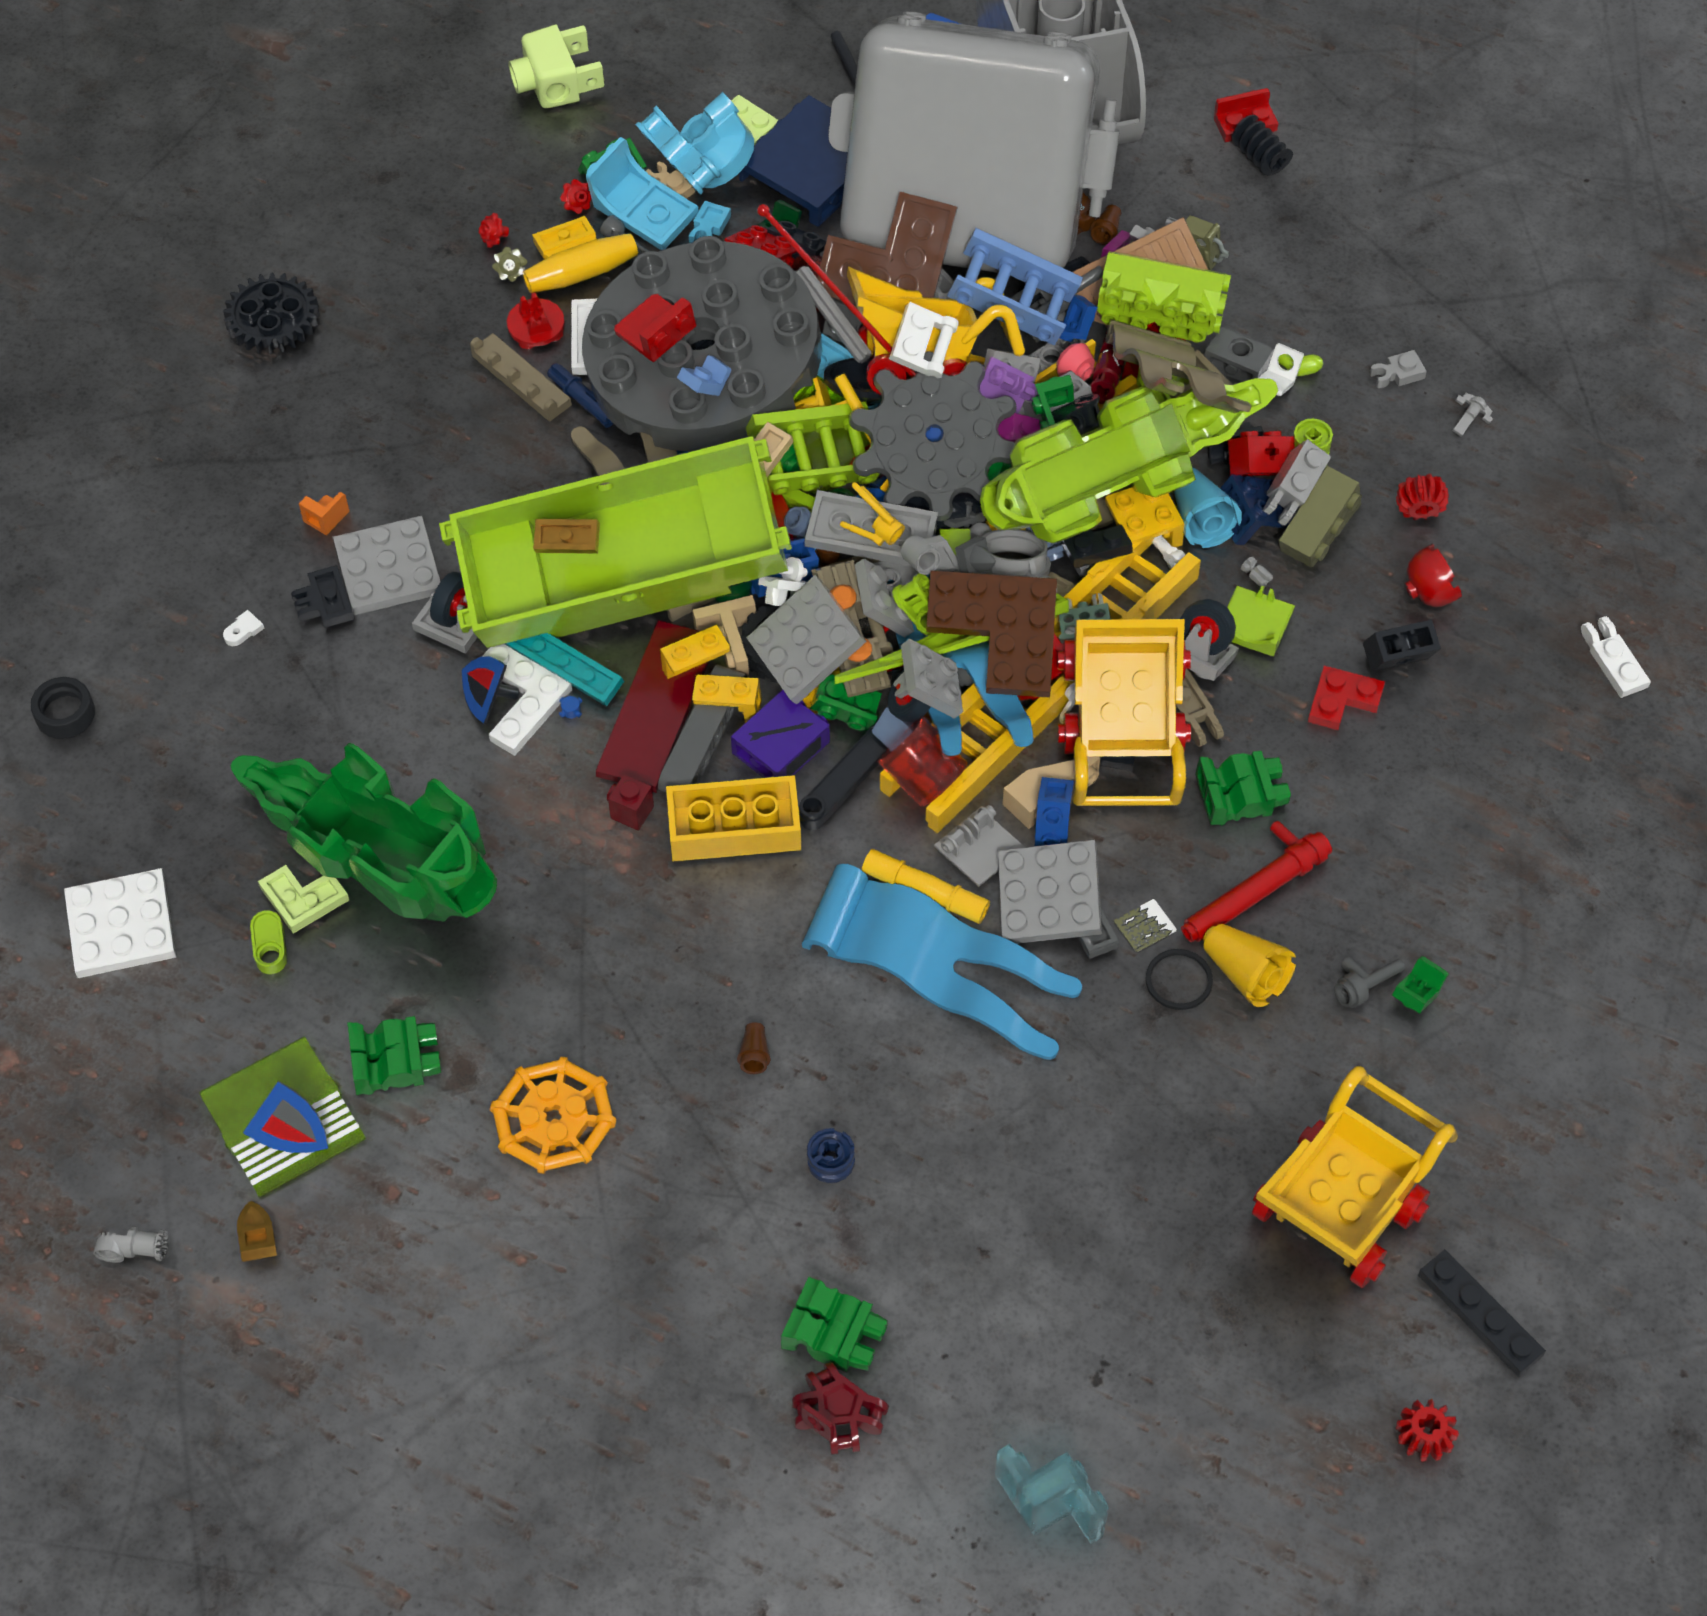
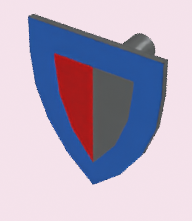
[243,1080,329,1153]

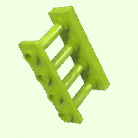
[746,402,880,495]

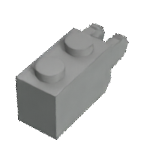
[1262,439,1331,526]

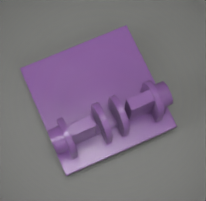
[980,357,1035,414]

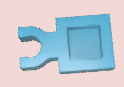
[689,201,731,243]

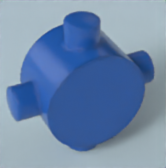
[559,696,583,719]

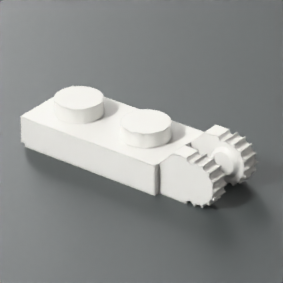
[1581,616,1651,698]

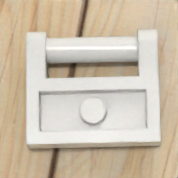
[889,302,959,379]

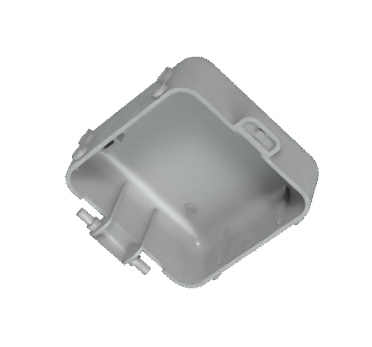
[829,11,1120,280]

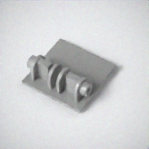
[934,805,1025,887]

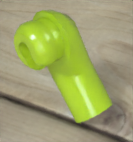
[1278,354,1323,377]

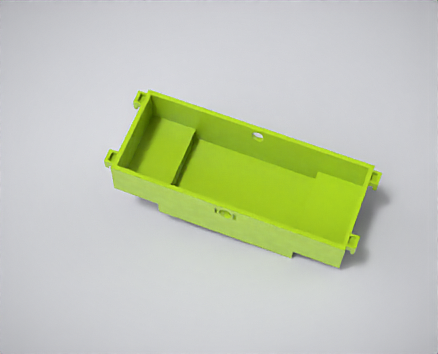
[439,436,792,648]

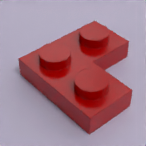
[1308,666,1385,730]

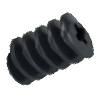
[1232,115,1293,176]

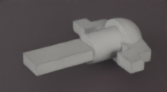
[1452,393,1493,437]

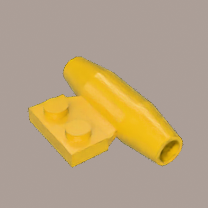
[523,216,638,293]

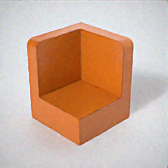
[299,492,350,536]

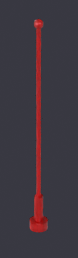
[757,204,916,378]

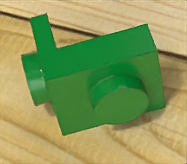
[1392,956,1449,1014]

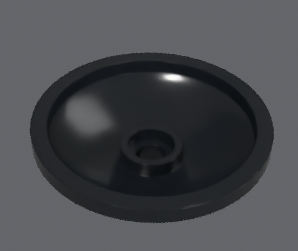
[824,358,911,406]

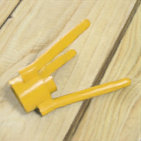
[840,482,905,546]

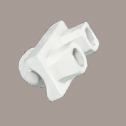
[758,557,807,606]

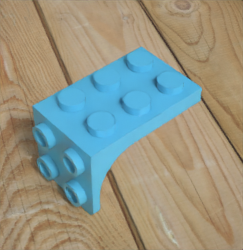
[586,137,699,250]

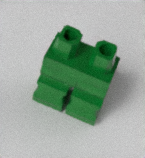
[1195,750,1291,826]
[347,1016,441,1095]
[781,1277,888,1372]

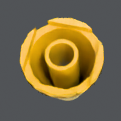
[1203,924,1296,1007]

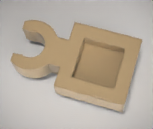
[646,161,695,199]

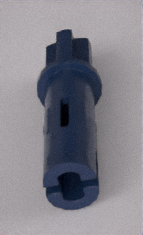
[547,363,614,428]

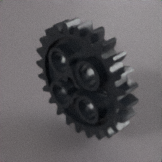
[223,272,320,354]

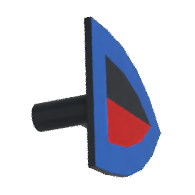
[462,656,519,724]

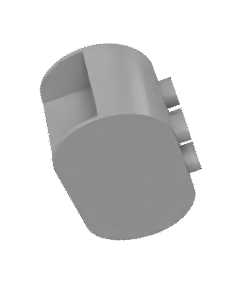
[975,0,1146,145]

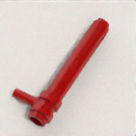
[1181,821,1332,942]

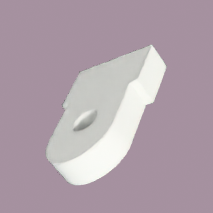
[223,610,264,646]

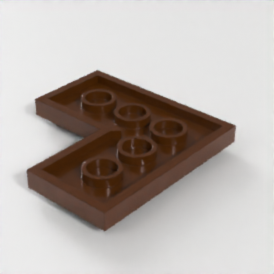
[817,192,958,304]
[926,571,1057,698]

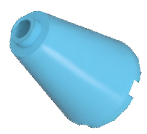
[1174,468,1242,548]

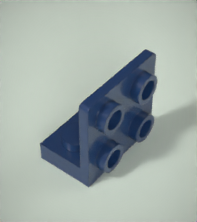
[1220,474,1295,545]

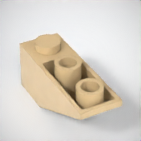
[1003,756,1100,829]

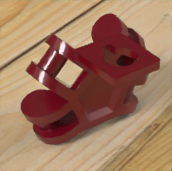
[792,1361,889,1455]

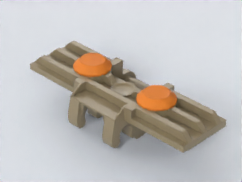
[811,560,893,697]

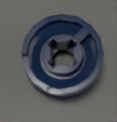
[807,1128,855,1183]

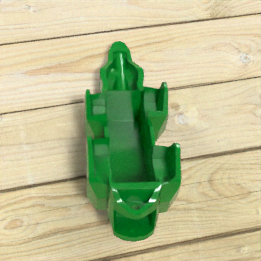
[230,743,497,922]

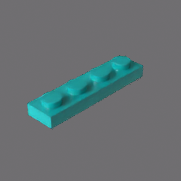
[505,633,625,707]

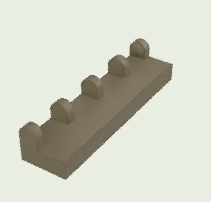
[470,333,572,422]

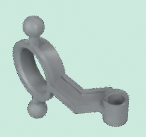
[901,522,1058,593]

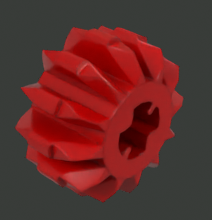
[1396,474,1449,520]
[1396,1399,1459,1462]

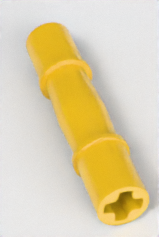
[862,848,990,924]

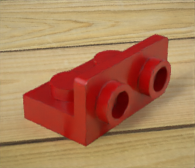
[1214,88,1278,143]

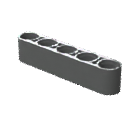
[658,665,747,793]

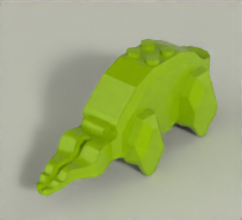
[980,378,1278,543]

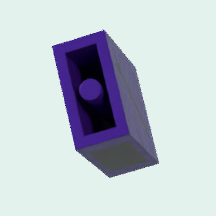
[731,690,830,778]

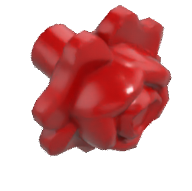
[560,179,592,214]
[478,213,509,248]

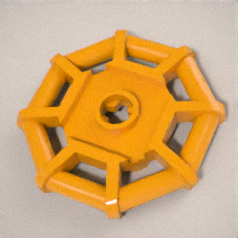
[490,1056,617,1174]

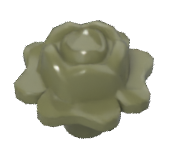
[492,246,527,282]

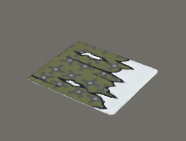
[1114,899,1177,952]

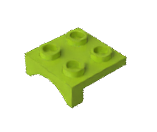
[1227,586,1295,657]

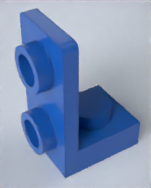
[1034,777,1074,847]

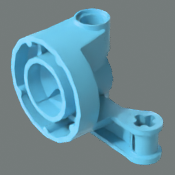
[635,92,754,195]

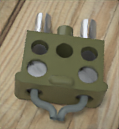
[1165,215,1229,270]

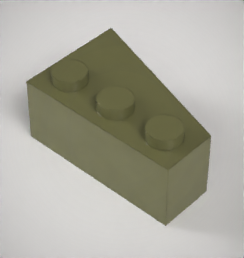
[1279,465,1362,568]

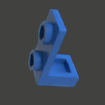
[1059,295,1098,342]

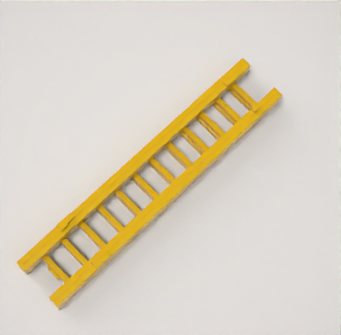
[880,538,1201,834]

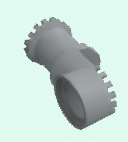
[93,1226,168,1263]

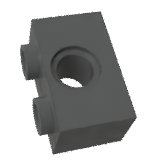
[1205,326,1274,383]

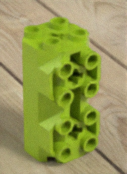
[1097,251,1231,343]

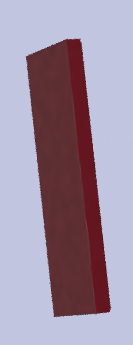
[596,620,709,793]

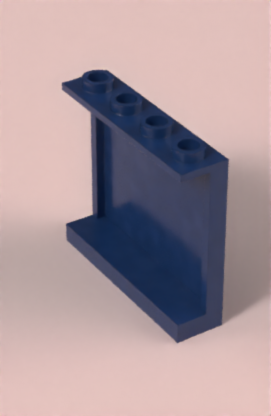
[739,95,848,227]

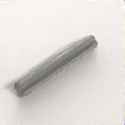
[796,266,872,363]

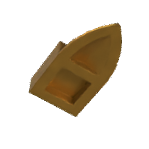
[237,1201,277,1262]

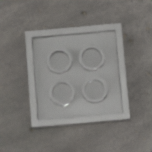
[333,516,441,615]
[746,575,867,704]
[998,840,1102,944]

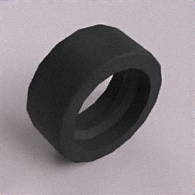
[31,677,95,739]

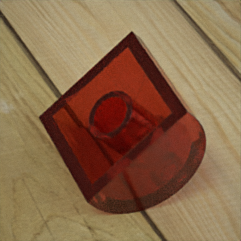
[877,716,968,807]

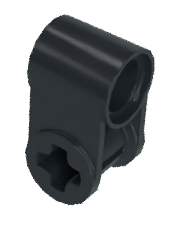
[1051,394,1100,435]

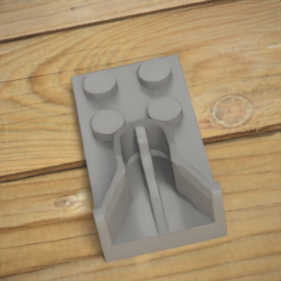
[805,490,938,573]

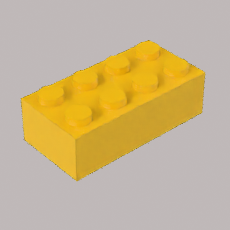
[666,775,802,862]

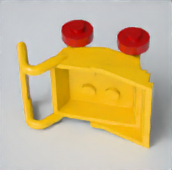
[847,266,1025,395]
[1057,619,1191,806]
[1252,1066,1458,1288]

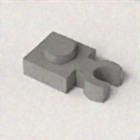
[1370,350,1427,388]

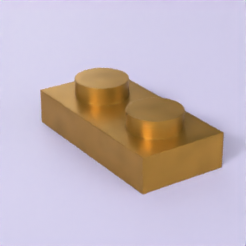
[533,519,600,554]

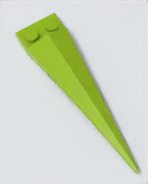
[835,593,1069,684]

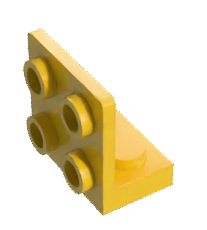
[1105,487,1184,548]

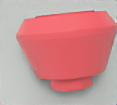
[1056,343,1095,381]

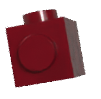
[607,774,654,831]

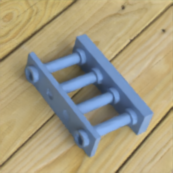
[947,228,1083,346]

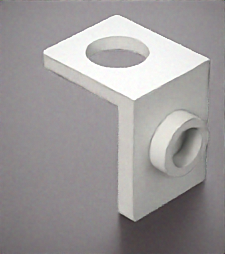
[1259,343,1304,396]

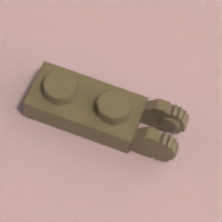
[1176,669,1224,747]

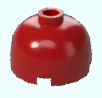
[1404,543,1462,607]

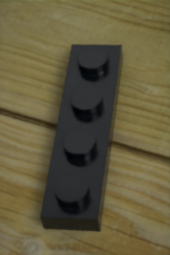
[1418,1249,1546,1377]

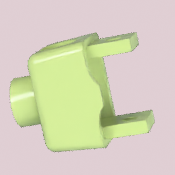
[508,24,604,108]

